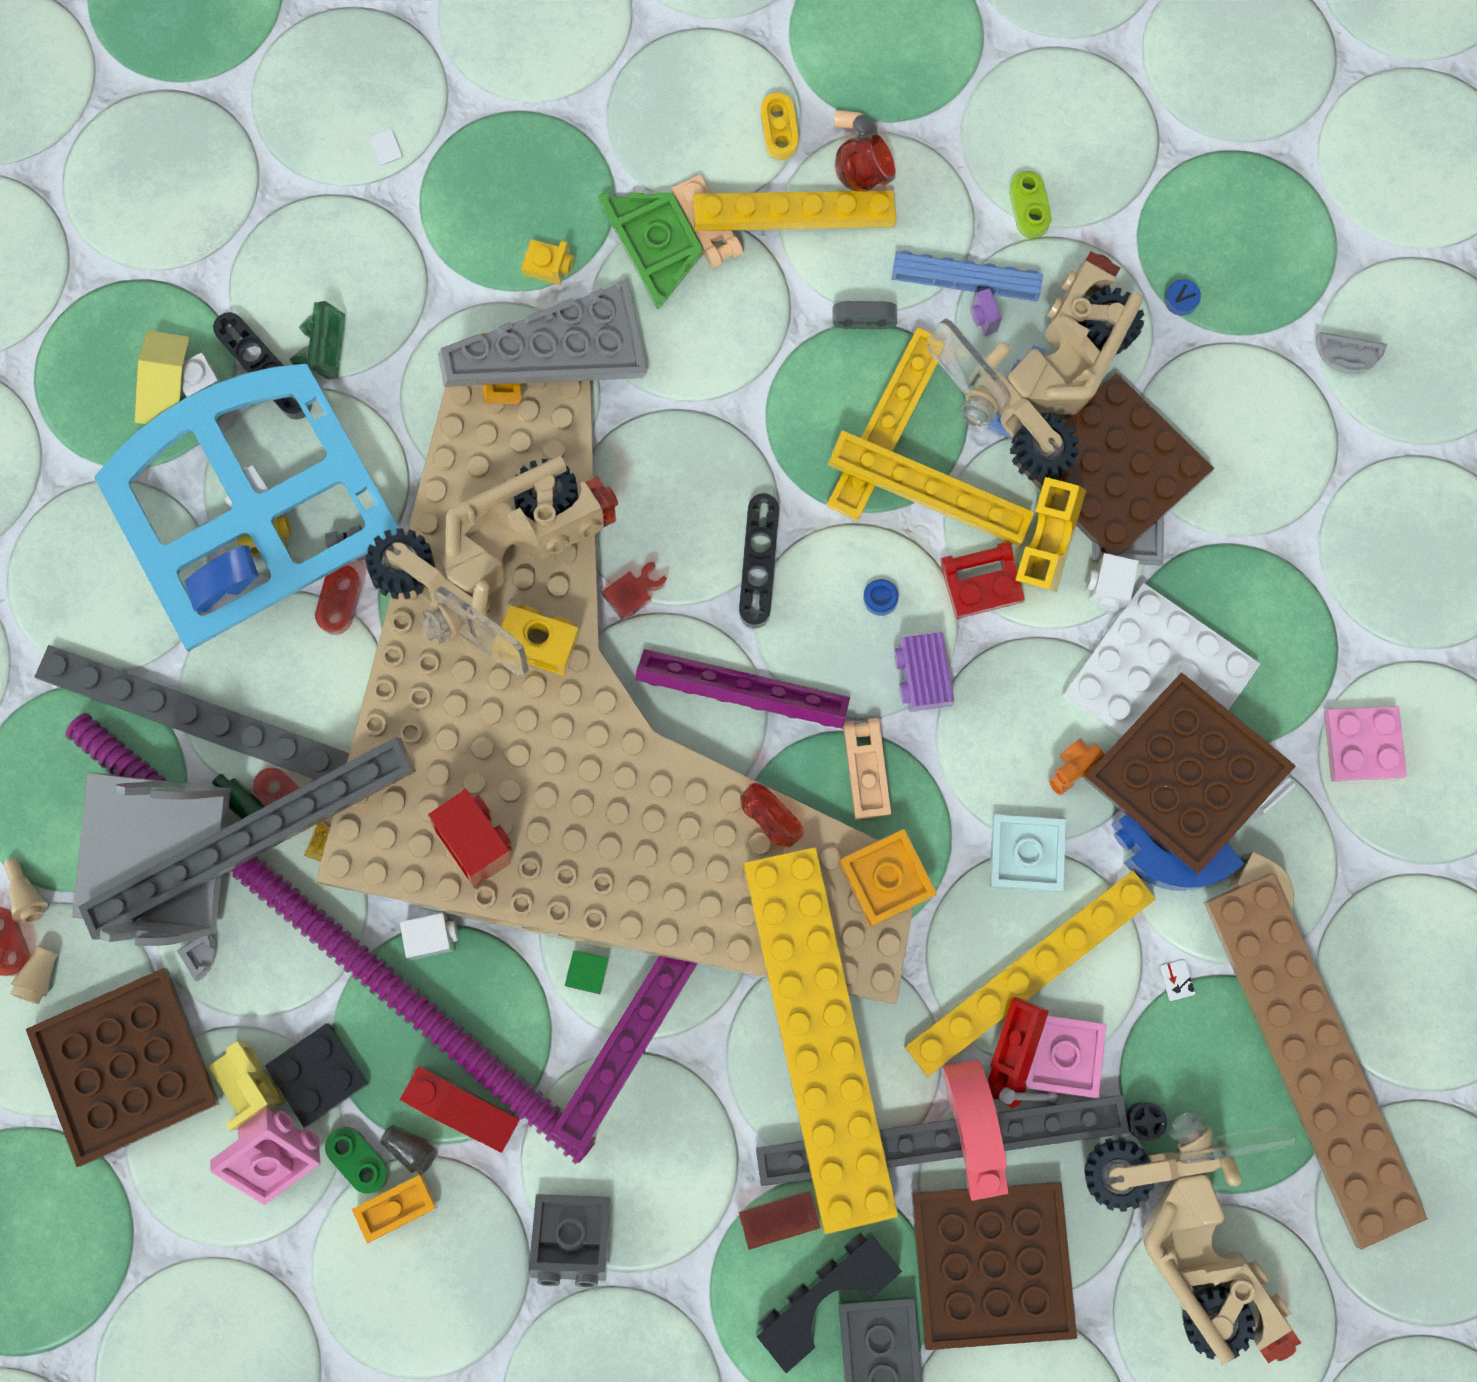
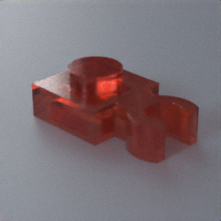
[602,562,667,622]

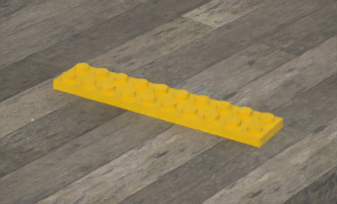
[743,847,898,1234]

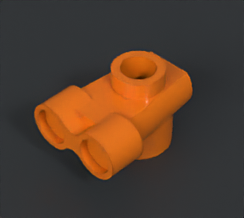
[1049,738,1105,795]

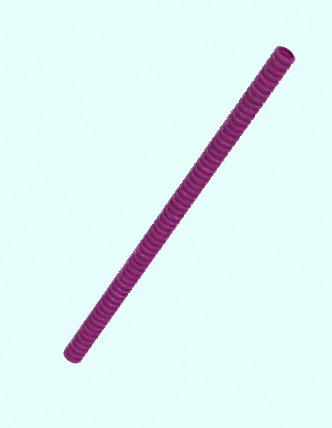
[65,713,596,1164]

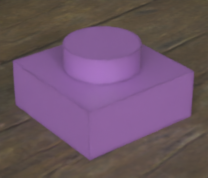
[970,288,1002,336]

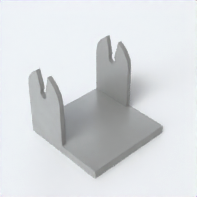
[72,773,231,946]

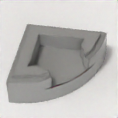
[177,934,217,982]

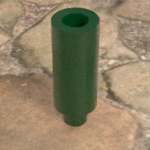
[212,774,266,819]

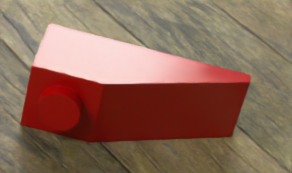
[399,1066,521,1153]

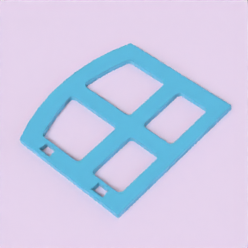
[94,364,399,652]

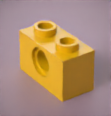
[495,605,579,677]

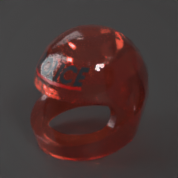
[834,133,896,192]

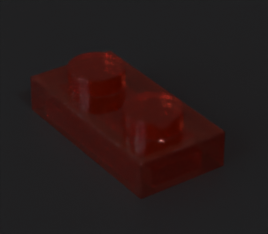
[738,1190,821,1250]

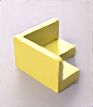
[134,330,189,424]
[209,1041,285,1131]

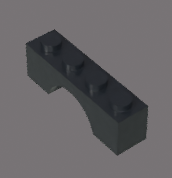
[756,1232,903,1373]

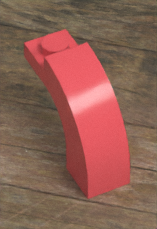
[943,1059,1008,1201]

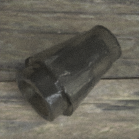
[380,1125,438,1175]

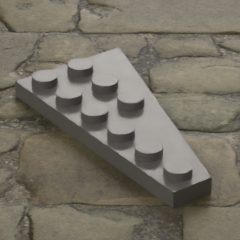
[438,278,647,387]

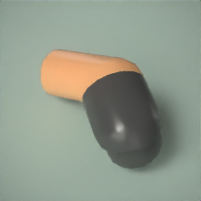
[834,110,878,145]

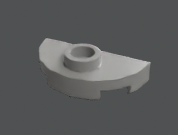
[1316,332,1387,374]

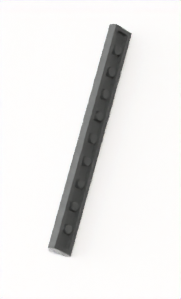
[34,645,349,780]
[78,737,416,940]
[756,1095,1129,1186]

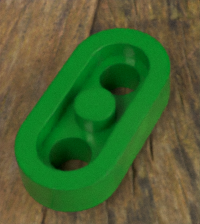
[325,1127,389,1194]

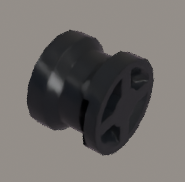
[1126,1102,1167,1141]

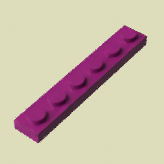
[635,649,850,729]
[551,956,698,1153]

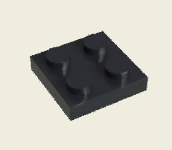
[265,1023,369,1128]

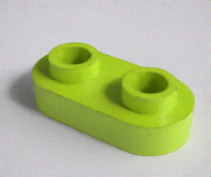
[1009,171,1052,239]

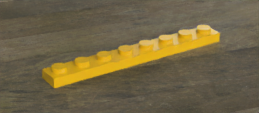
[904,871,1156,1077]

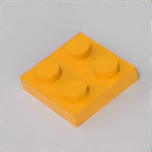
[838,829,937,928]

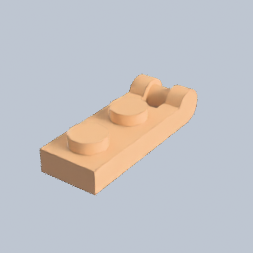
[671,174,743,269]
[843,718,891,820]

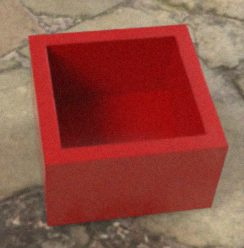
[428,789,513,888]

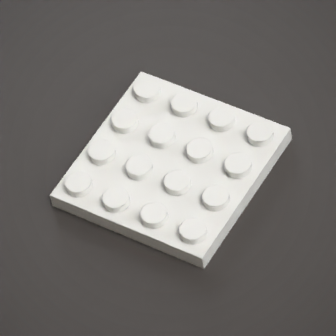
[1062,583,1260,737]

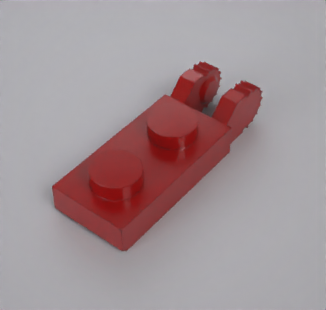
[988,997,1049,1108]

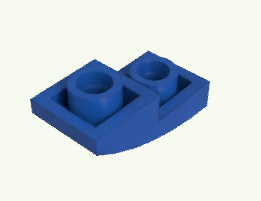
[185,545,259,612]

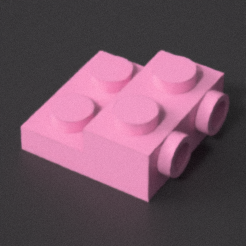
[210,1107,321,1205]

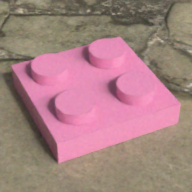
[1324,707,1407,782]
[1025,1016,1106,1099]

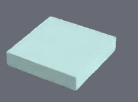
[990,814,1066,892]

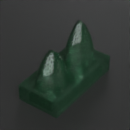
[289,301,345,379]

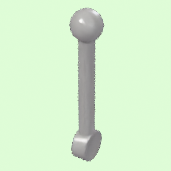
[999,1087,1059,1105]

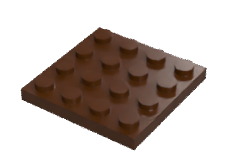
[1016,373,1215,556]
[1085,672,1296,876]
[26,968,220,1167]
[911,1182,1077,1350]

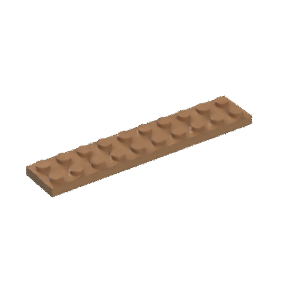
[1203,873,1428,1250]

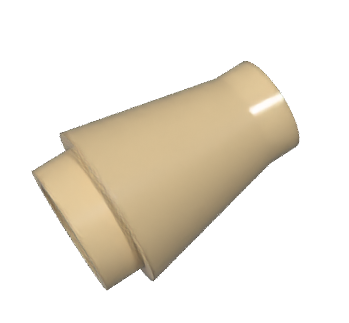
[10,947,57,1004]

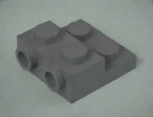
[529,1194,611,1288]

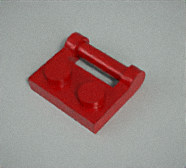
[940,541,1025,619]

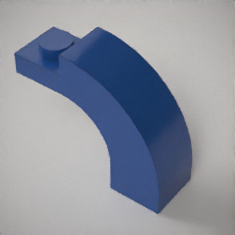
[1112,815,1244,891]

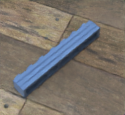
[891,251,1043,302]

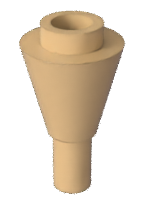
[3,858,49,924]

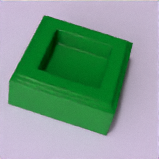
[564,950,609,995]

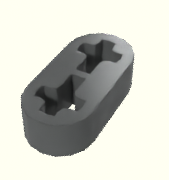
[832,301,897,329]

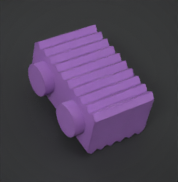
[894,632,954,712]

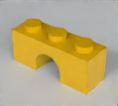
[1016,477,1086,592]

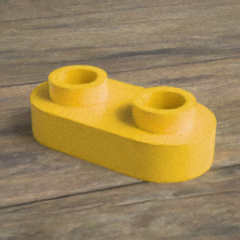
[760,92,799,160]

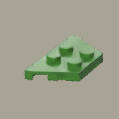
[598,193,703,309]

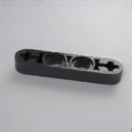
[213,312,312,420]
[739,493,779,629]

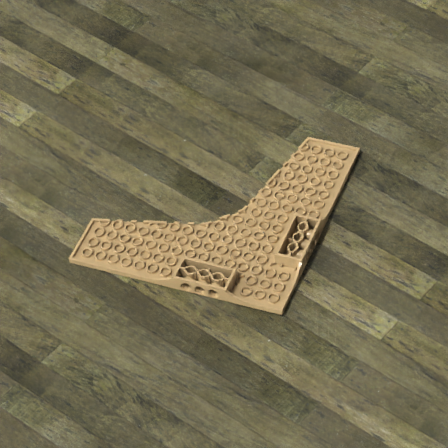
[316,380,913,1005]

